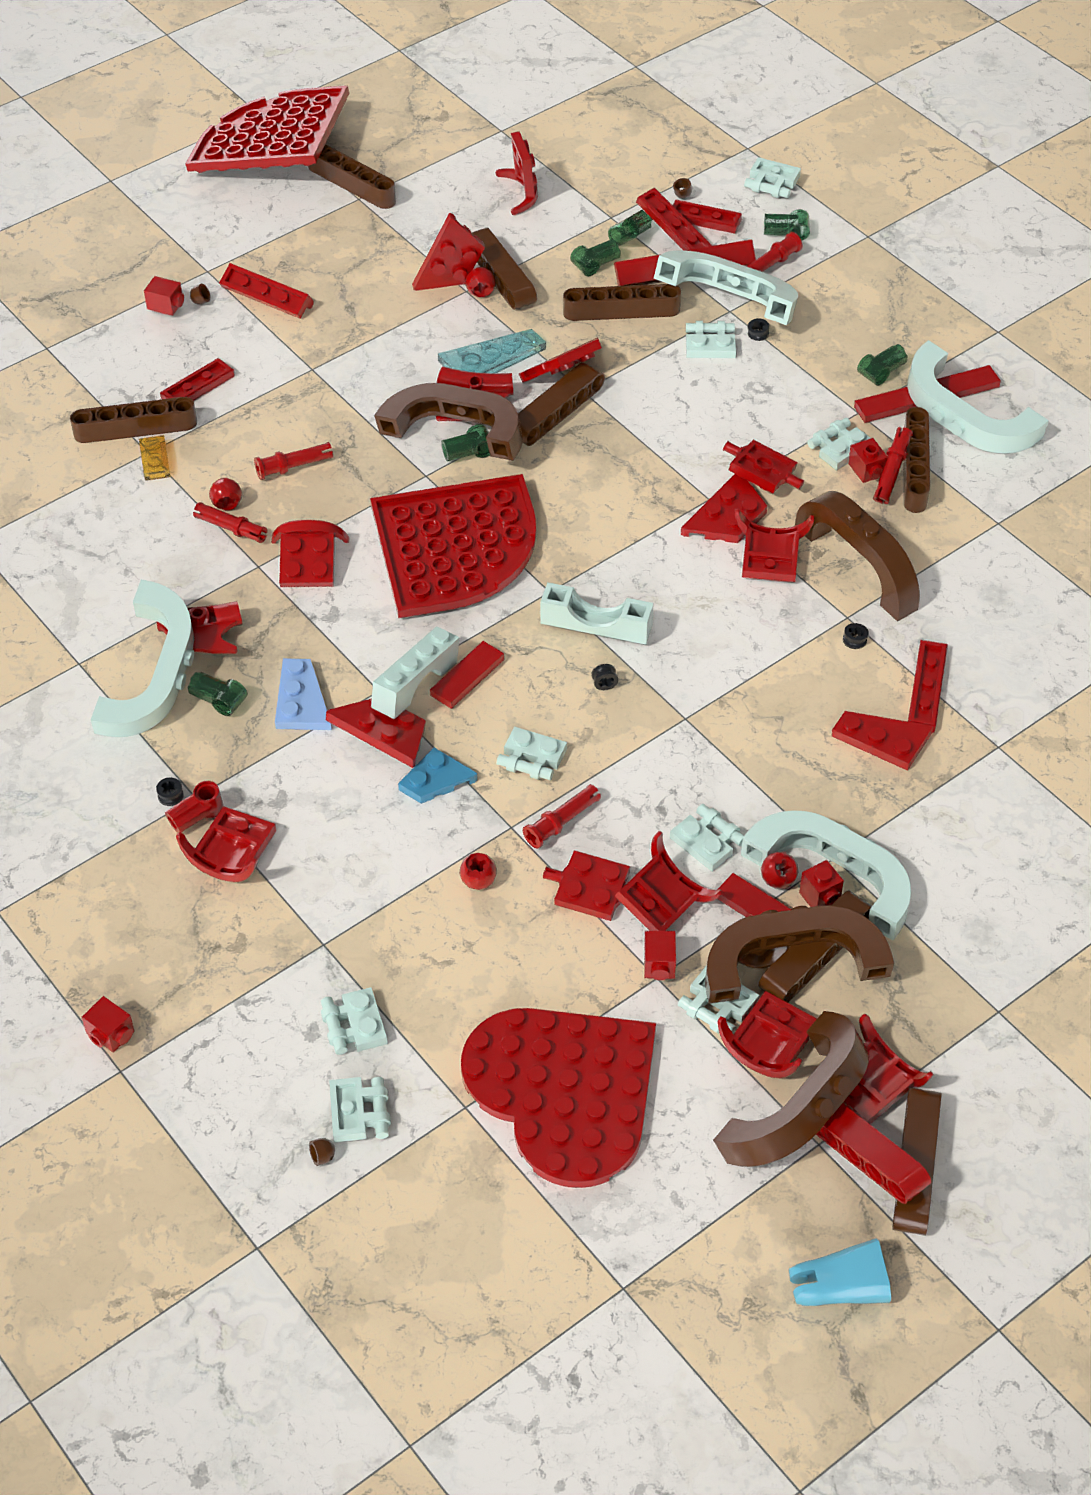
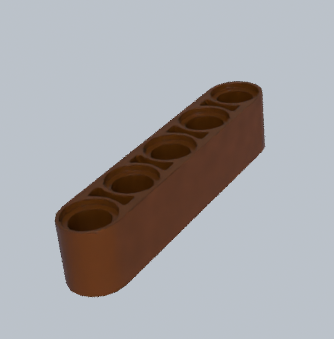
[308,144,396,209]
[471,227,537,310]
[563,284,681,321]
[518,362,605,446]
[70,397,197,443]
[903,407,930,513]
[758,890,872,1003]
[892,1087,942,1236]

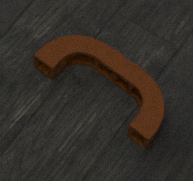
[374,383,523,461]
[795,491,920,622]
[705,906,894,1004]
[713,1011,869,1167]

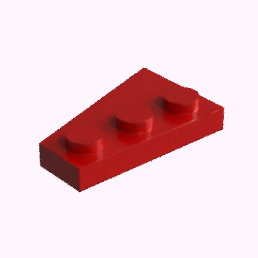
[831,711,934,771]

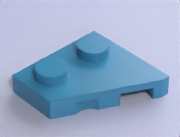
[398,748,477,804]

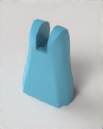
[788,1238,891,1306]

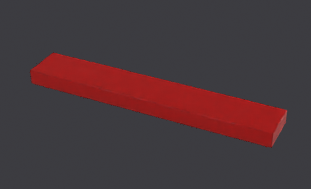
[614,239,756,286]
[854,365,1001,423]

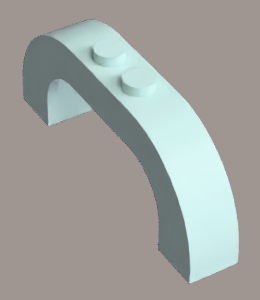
[654,251,798,325]
[907,340,1049,454]
[91,579,194,737]
[741,811,911,940]

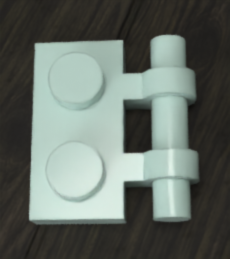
[744,157,801,198]
[686,321,736,358]
[807,418,870,471]
[497,726,567,780]
[670,804,744,872]
[678,966,759,1034]
[321,987,388,1055]
[329,1077,391,1142]

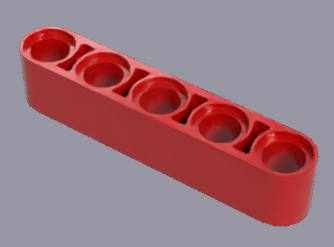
[816,1103,931,1204]

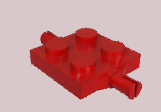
[723,439,804,493]
[543,850,630,921]

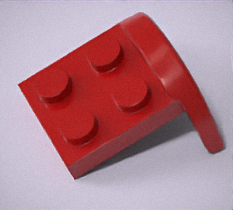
[495,131,538,215]
[735,509,814,582]
[271,520,349,587]
[176,806,276,882]
[615,831,723,931]
[717,991,817,1078]
[843,1014,933,1124]

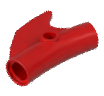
[436,366,514,421]
[157,601,243,654]

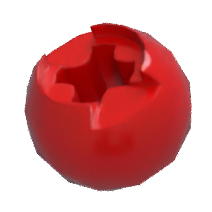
[466,267,496,298]
[209,477,242,511]
[761,852,799,889]
[459,853,497,890]

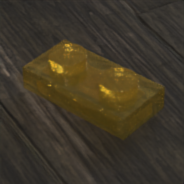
[139,435,171,481]

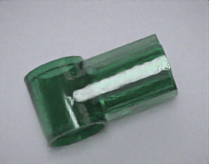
[764,209,810,240]
[608,210,653,246]
[570,239,621,277]
[857,344,908,386]
[441,424,490,461]
[187,672,248,716]

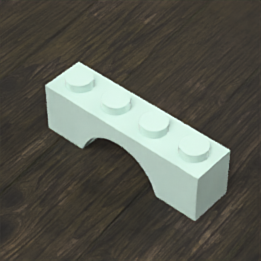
[540,582,654,645]
[371,626,460,719]

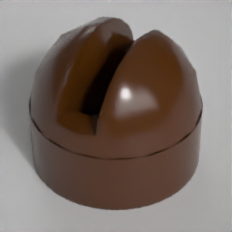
[673,178,692,199]
[190,283,211,305]
[309,1138,335,1166]

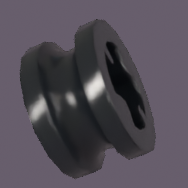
[747,318,769,341]
[843,623,869,649]
[591,664,618,691]
[156,777,184,806]

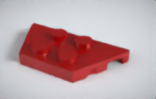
[412,213,485,291]
[519,337,602,383]
[681,474,767,543]
[325,698,426,768]

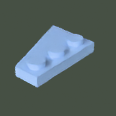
[275,658,332,730]

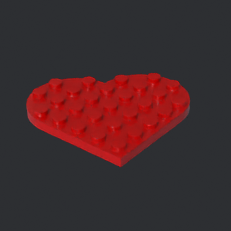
[461,1008,656,1188]

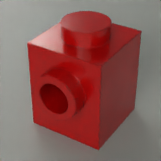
[144,276,184,316]
[848,438,888,483]
[799,860,844,907]
[644,931,676,980]
[82,996,135,1052]

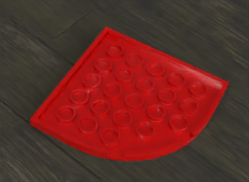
[185,85,350,173]
[370,474,536,618]

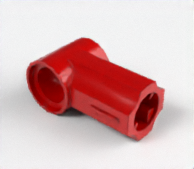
[165,780,223,833]

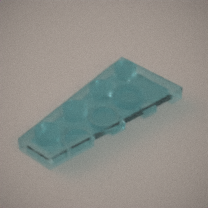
[438,329,546,373]

